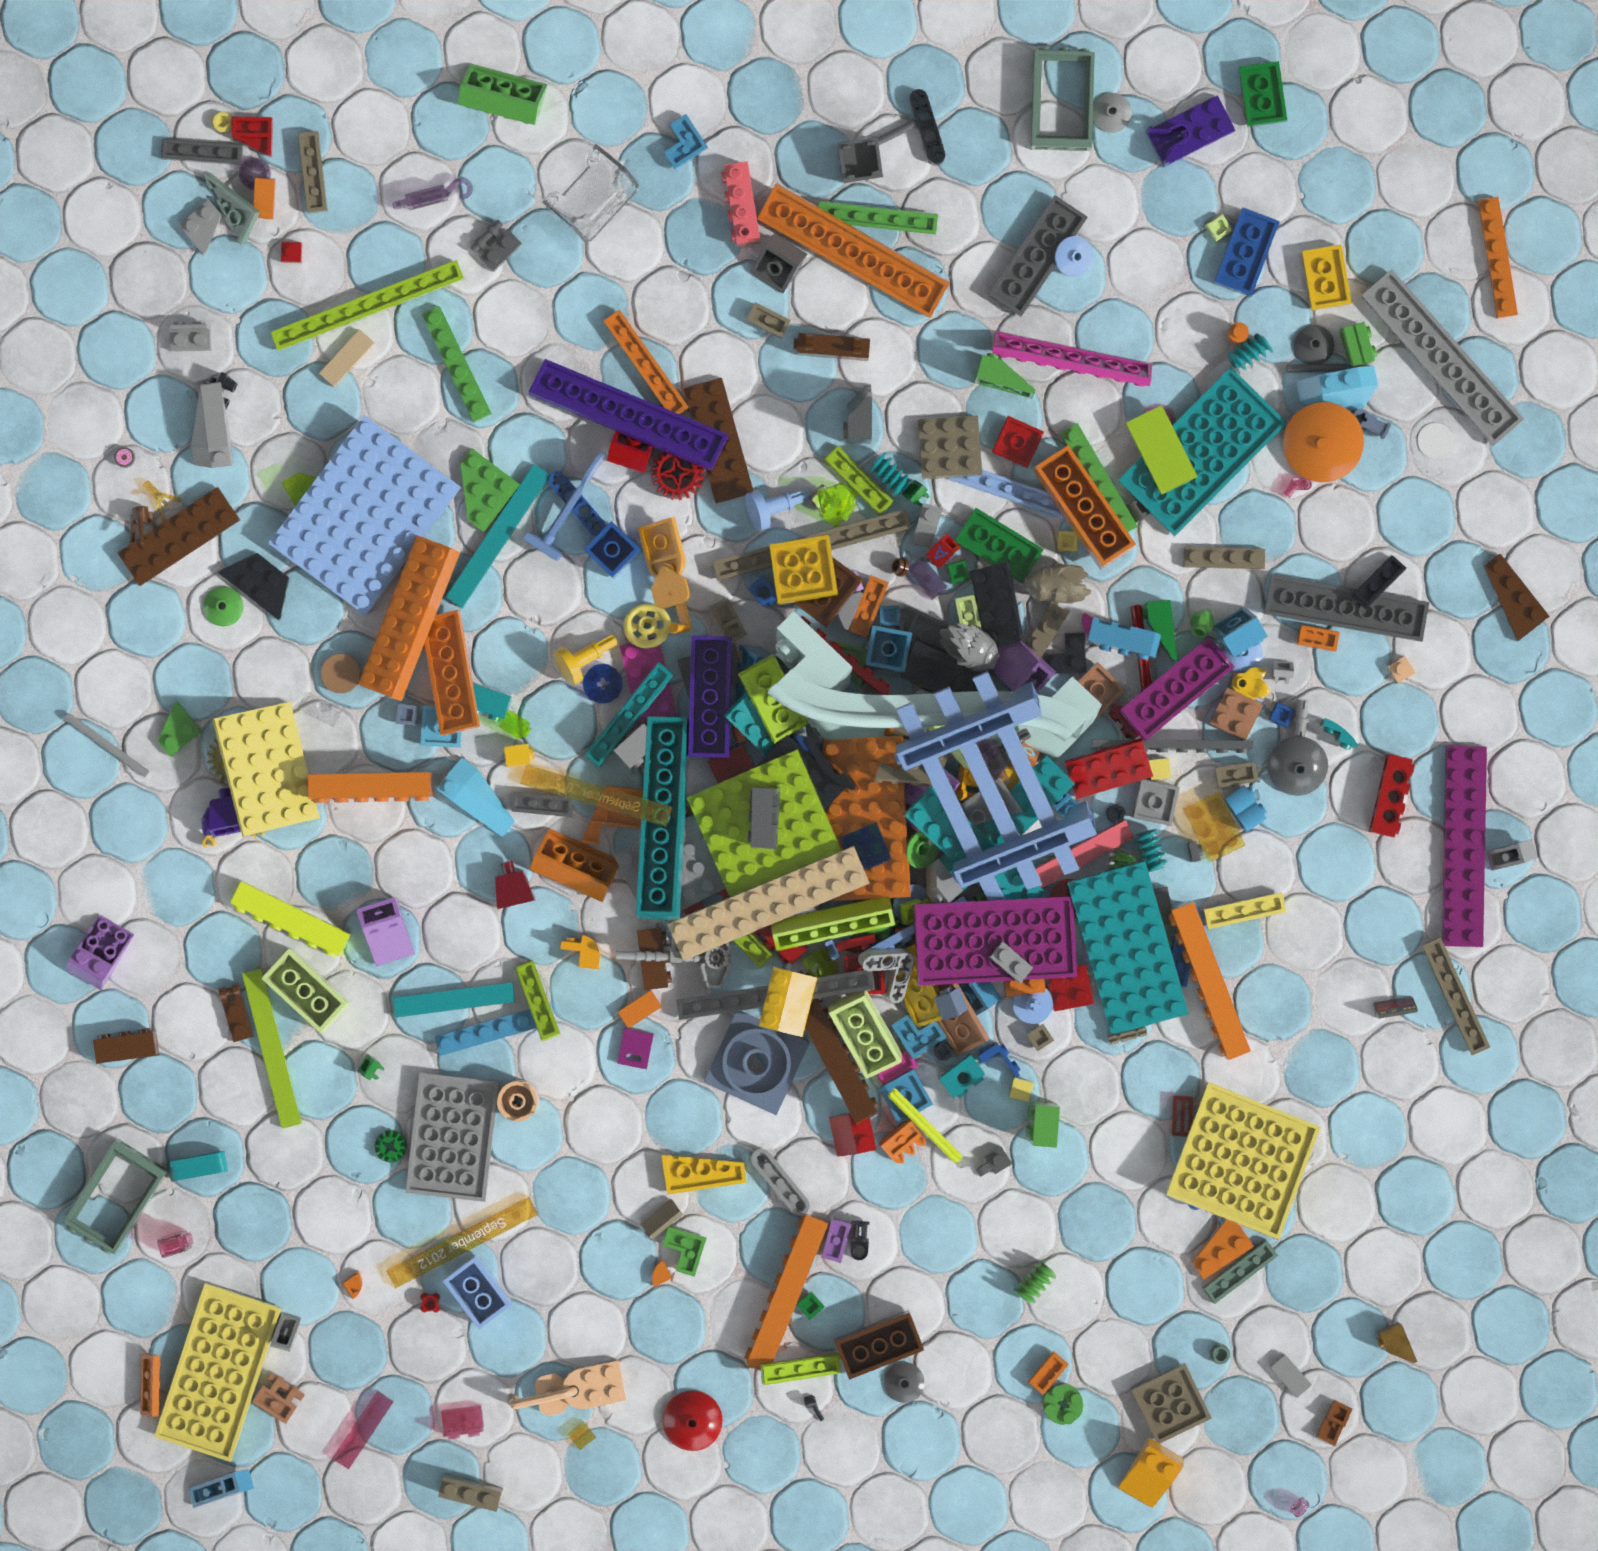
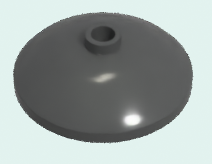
[1268,736,1328,796]

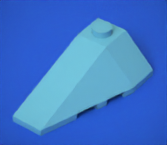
[436,758,515,837]

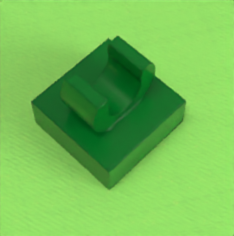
[902,480,929,506]
[357,1054,384,1080]

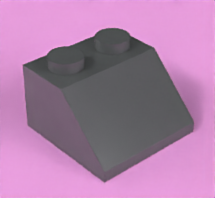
[750,233,808,293]

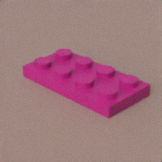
[620,637,677,724]

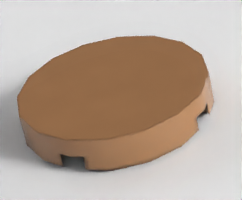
[321,654,361,694]

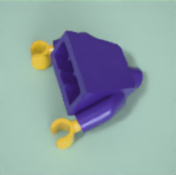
[201,788,264,848]

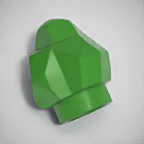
[1190,608,1215,637]

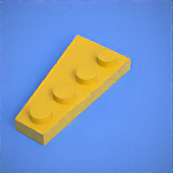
[661,1154,747,1195]

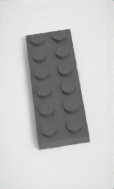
[988,195,1088,317]

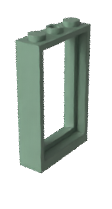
[1031,47,1095,151]
[63,1139,169,1255]

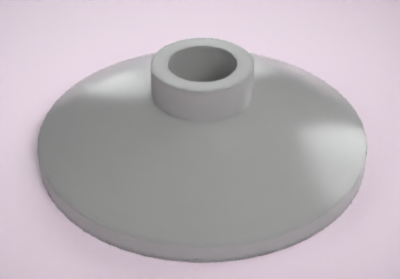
[1093,93,1132,133]

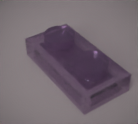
[908,556,948,600]

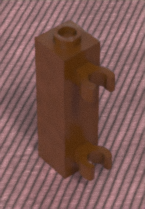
[793,333,870,361]

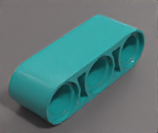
[168,1151,228,1182]

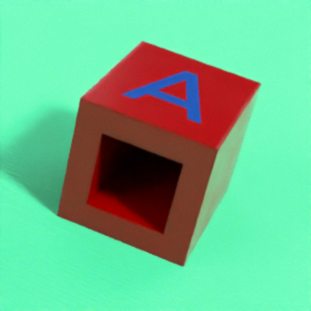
[926,533,961,569]

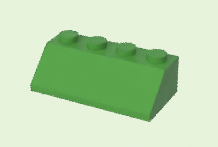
[458,63,548,125]

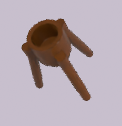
[130,506,157,544]

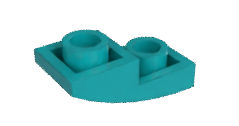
[1320,718,1358,751]

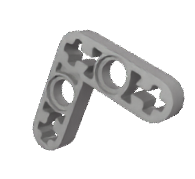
[858,948,914,1003]

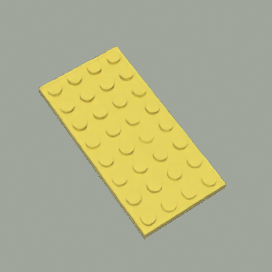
[154,1283,282,1462]

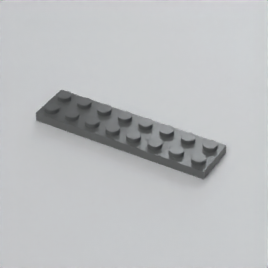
[1264,574,1429,642]

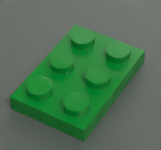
[1239,61,1287,127]

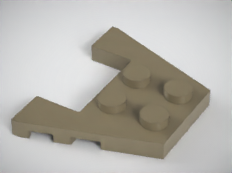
[874,728,949,786]

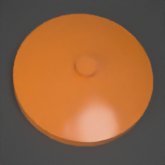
[1283,402,1364,482]

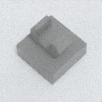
[1272,660,1294,684]

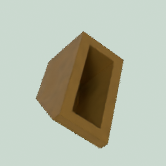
[1376,1322,1418,1363]

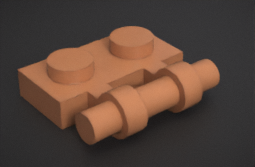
[252,1373,305,1424]

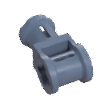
[1353,409,1391,439]

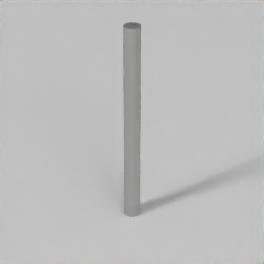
[64,713,150,777]

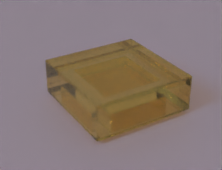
[568,1421,596,1450]

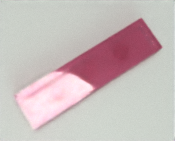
[332,1390,394,1469]

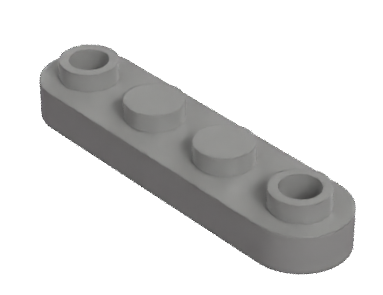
[751,1148,810,1216]

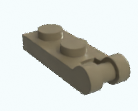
[1026,602,1070,658]

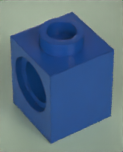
[747,575,777,607]

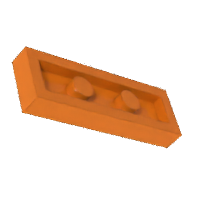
[848,575,889,639]
[140,1353,161,1417]

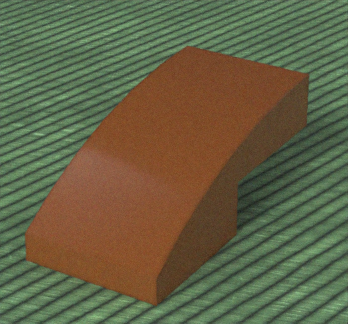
[1315,1400,1353,1446]

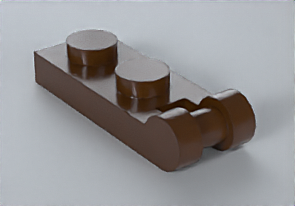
[218,983,254,1043]

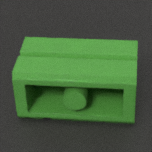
[1339,322,1377,369]

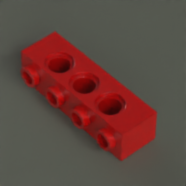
[1368,754,1415,838]

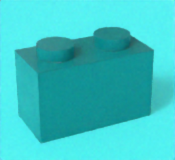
[473,684,513,722]

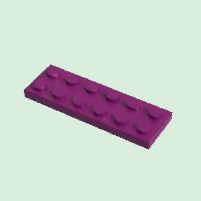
[1119,636,1235,742]

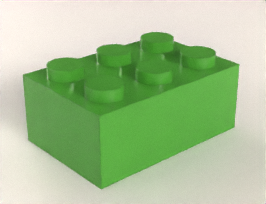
[1026,1101,1060,1148]

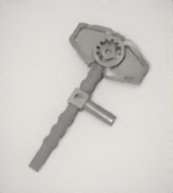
[615,936,731,988]

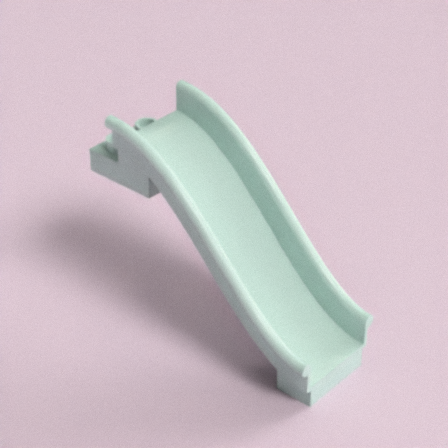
[767,611,1102,761]

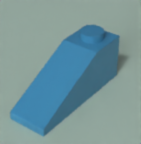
[188,1469,254,1508]

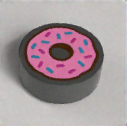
[114,447,135,468]

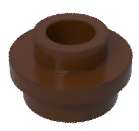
[892,557,909,577]

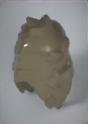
[1024,564,1091,604]

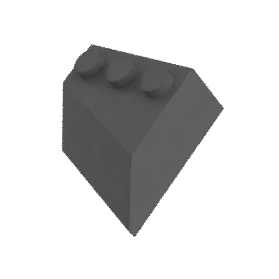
[843,384,872,444]

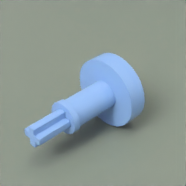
[745,489,810,531]
[1012,989,1053,1024]

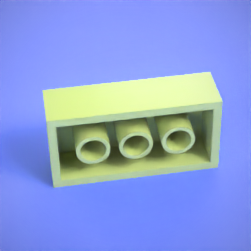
[261,949,351,1033]
[829,991,902,1079]

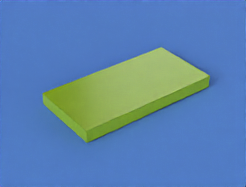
[1125,405,1198,495]
[738,654,808,743]

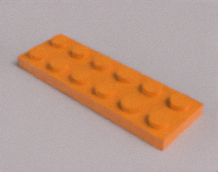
[424,610,480,736]

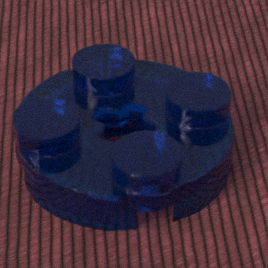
[583,664,623,704]

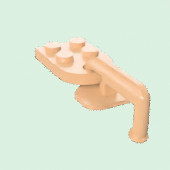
[509,1360,626,1416]

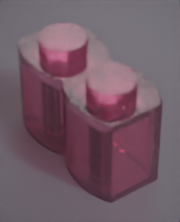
[157,1230,194,1258]

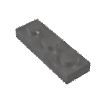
[511,792,574,817]

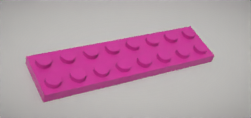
[992,331,1152,387]

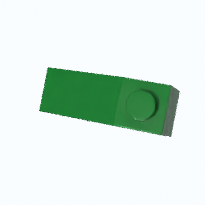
[1142,600,1177,661]

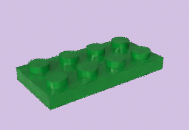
[955,508,1044,584]

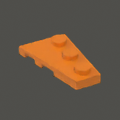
[1192,1220,1254,1280]

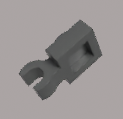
[975,1146,1012,1177]

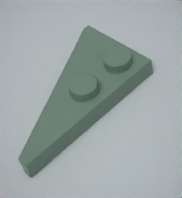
[204,172,260,244]

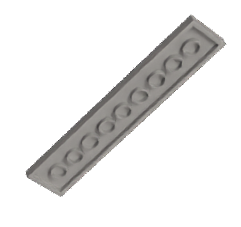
[1361,269,1524,446]

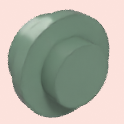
[1210,1344,1230,1364]

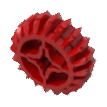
[650,452,704,501]

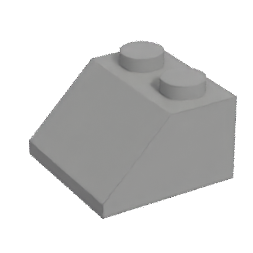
[614,723,647,769]

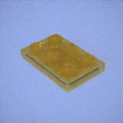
[1183,791,1246,863]

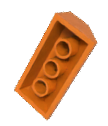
[530,828,619,902]

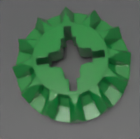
[374,1130,407,1163]

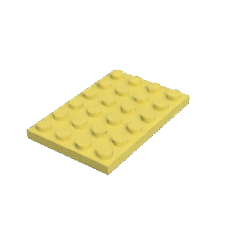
[212,702,320,837]

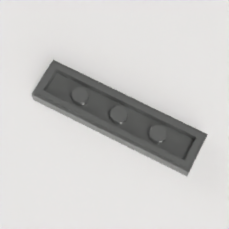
[161,138,243,165]

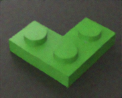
[662,1226,707,1277]

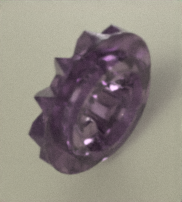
[239,158,271,190]

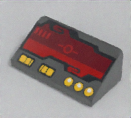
[1373,996,1418,1019]

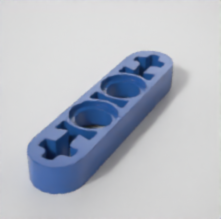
[549,471,606,536]

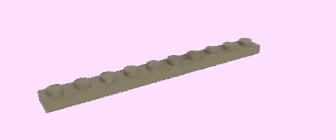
[712,509,911,581]

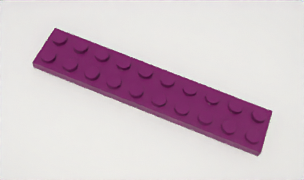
[1442,746,1487,947]

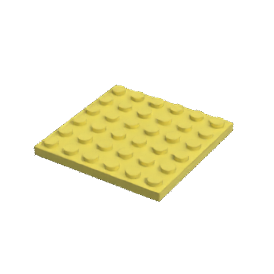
[1165,1082,1320,1240]

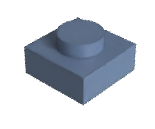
[396,704,419,726]

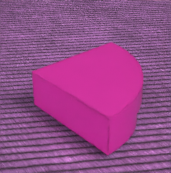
[1082,613,1093,637]

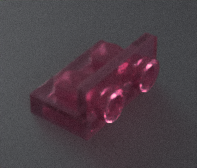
[441,1405,485,1439]

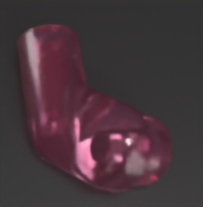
[1282,477,1312,498]

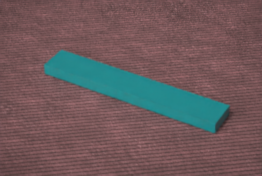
[584,662,674,768]
[393,982,515,1018]

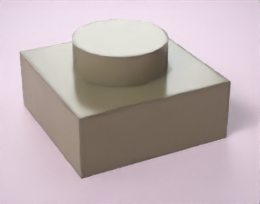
[1026,1024,1054,1051]

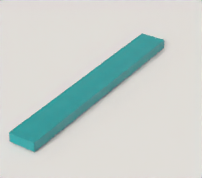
[446,464,550,608]

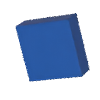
[1268,702,1295,728]

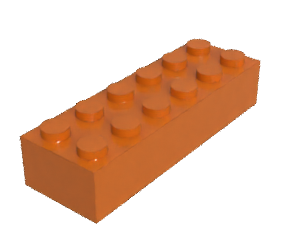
[1033,445,1136,570]
[308,772,434,803]

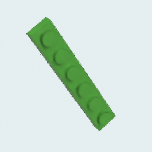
[818,201,938,235]
[422,306,492,423]
[1060,423,1138,532]

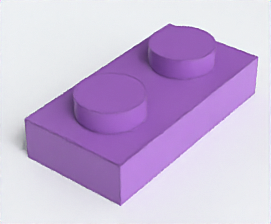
[821,1218,851,1263]

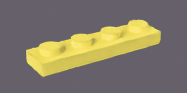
[1203,892,1287,929]

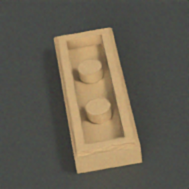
[319,329,375,387]

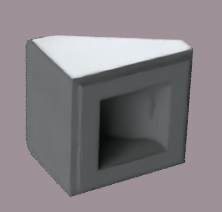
[1126,499,1150,522]

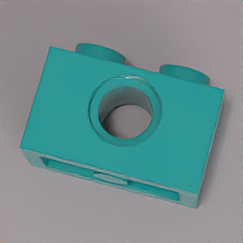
[939,1054,985,1098]

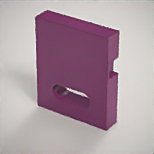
[617,1028,654,1069]

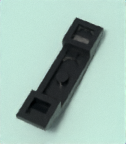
[806,723,859,791]

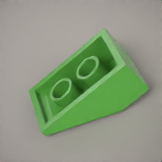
[975,353,1036,399]

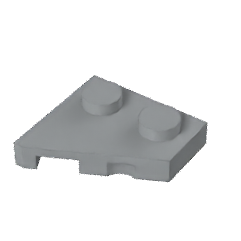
[178,199,223,256]

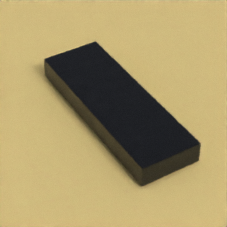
[1351,555,1407,609]

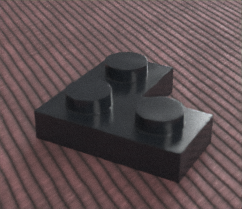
[1045,633,1086,674]

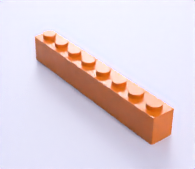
[1167,900,1251,1060]
[744,1213,829,1371]

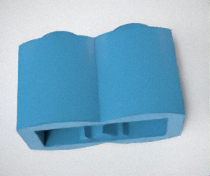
[1223,785,1267,832]

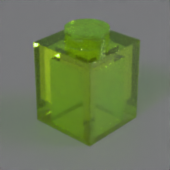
[499,710,532,740]

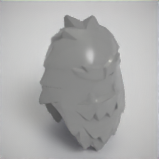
[940,623,999,671]

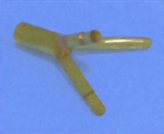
[143,480,181,522]

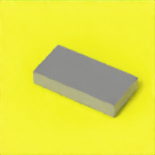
[1270,1354,1312,1398]

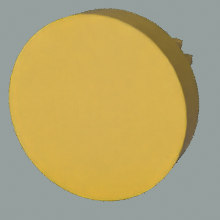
[553,634,617,686]

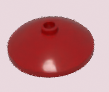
[663,1390,723,1451]

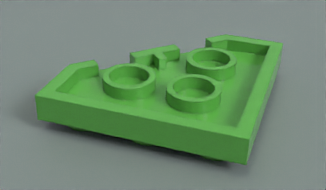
[460,448,520,533]

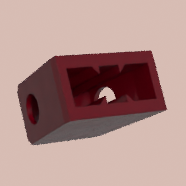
[495,861,536,909]

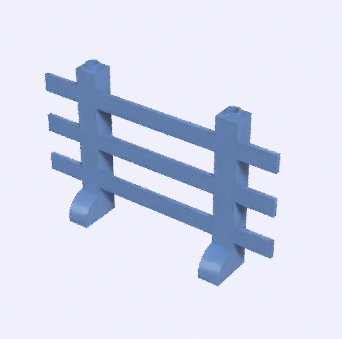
[894,671,1097,901]

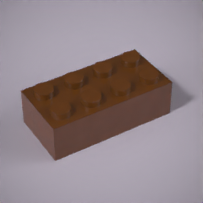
[834,1310,924,1380]

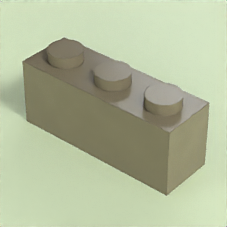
[438,1473,503,1512]

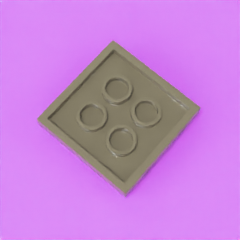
[918,416,982,480]
[1131,1363,1212,1444]

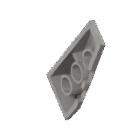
[191,382,234,468]

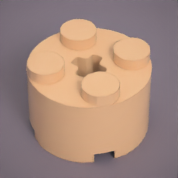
[497,1080,539,1122]

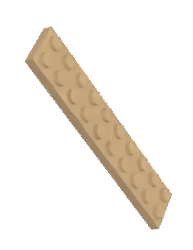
[668,845,870,961]

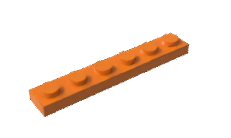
[1477,197,1518,319]
[603,309,689,414]

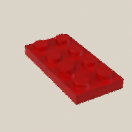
[1065,738,1153,799]

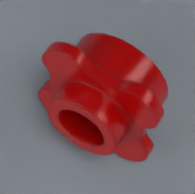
[420,1293,440,1313]

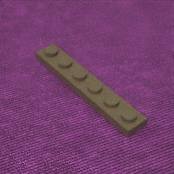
[1421,937,1490,1055]

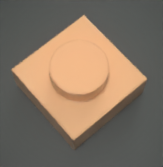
[1387,656,1415,683]

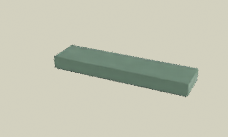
[1202,1239,1278,1304]

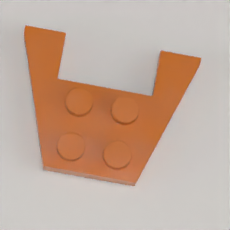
[581,785,643,845]

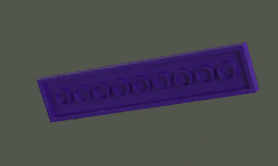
[528,359,728,471]

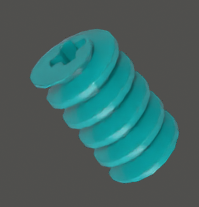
[1227,333,1273,374]
[870,452,913,496]
[1134,829,1167,872]

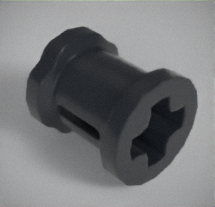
[1106,804,1125,822]
[934,1042,953,1061]

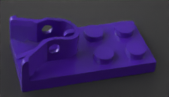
[1146,95,1236,167]

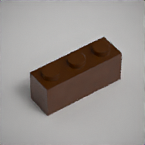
[637,927,672,990]
[93,1028,160,1064]

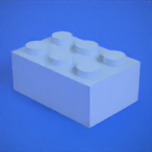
[443,1255,513,1329]

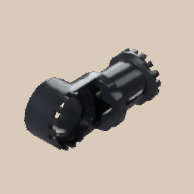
[850,1221,870,1261]

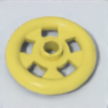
[623,603,671,648]

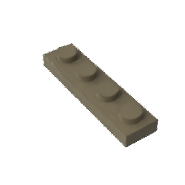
[298,131,328,214]
[1184,547,1265,569]

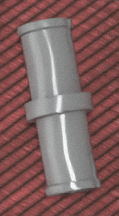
[1293,699,1309,737]

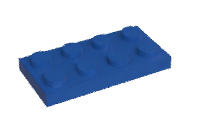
[1214,207,1280,297]

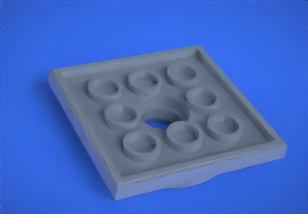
[704,1011,810,1116]

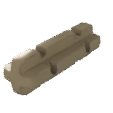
[1108,1026,1147,1045]

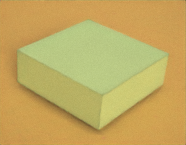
[1205,214,1233,242]

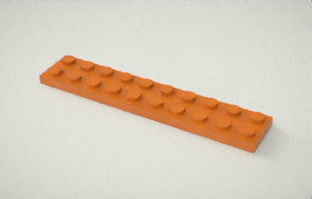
[757,183,950,318]

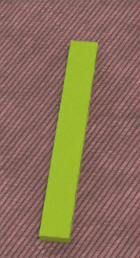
[242,968,302,1129]

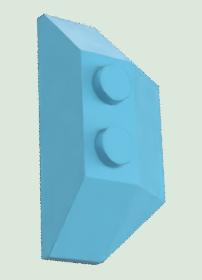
[1295,366,1378,411]

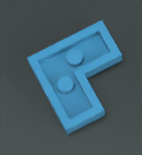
[664,114,708,170]
[891,1015,946,1060]

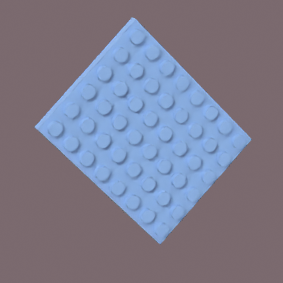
[269,415,461,616]

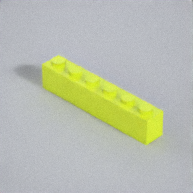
[230,881,351,957]

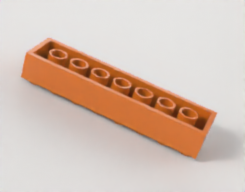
[358,535,460,701]

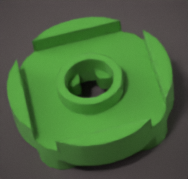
[1043,1383,1084,1425]

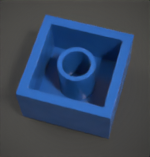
[584,521,641,579]

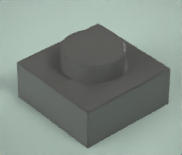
[1187,841,1203,862]

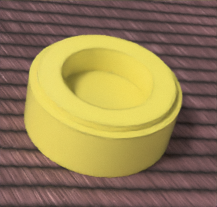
[212,112,232,133]

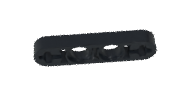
[910,89,946,166]

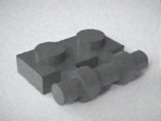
[470,220,522,272]

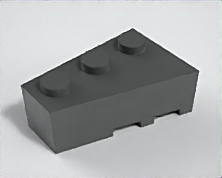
[748,786,780,849]

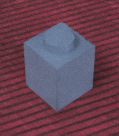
[934,986,968,1021]

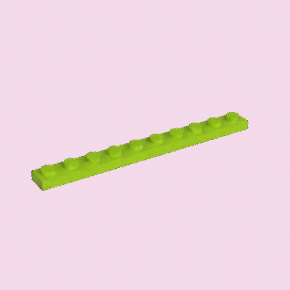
[270,260,465,352]

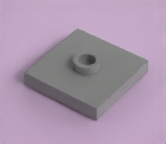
[1132,779,1180,826]

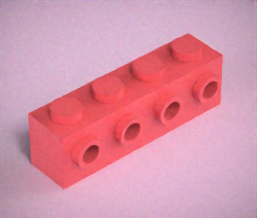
[721,161,761,247]

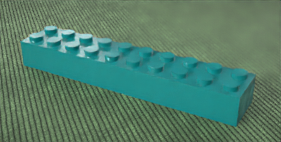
[636,717,689,920]

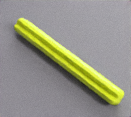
[888,1088,962,1163]

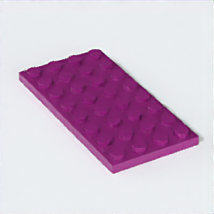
[913,896,1077,986]

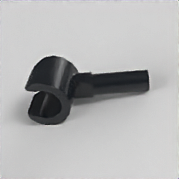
[804,1395,824,1421]

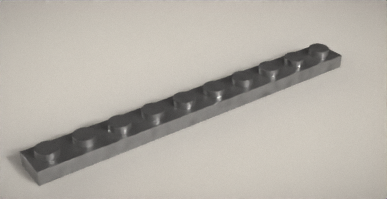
[676,970,875,1020]

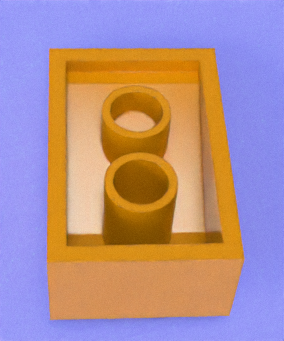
[1118,1438,1184,1508]

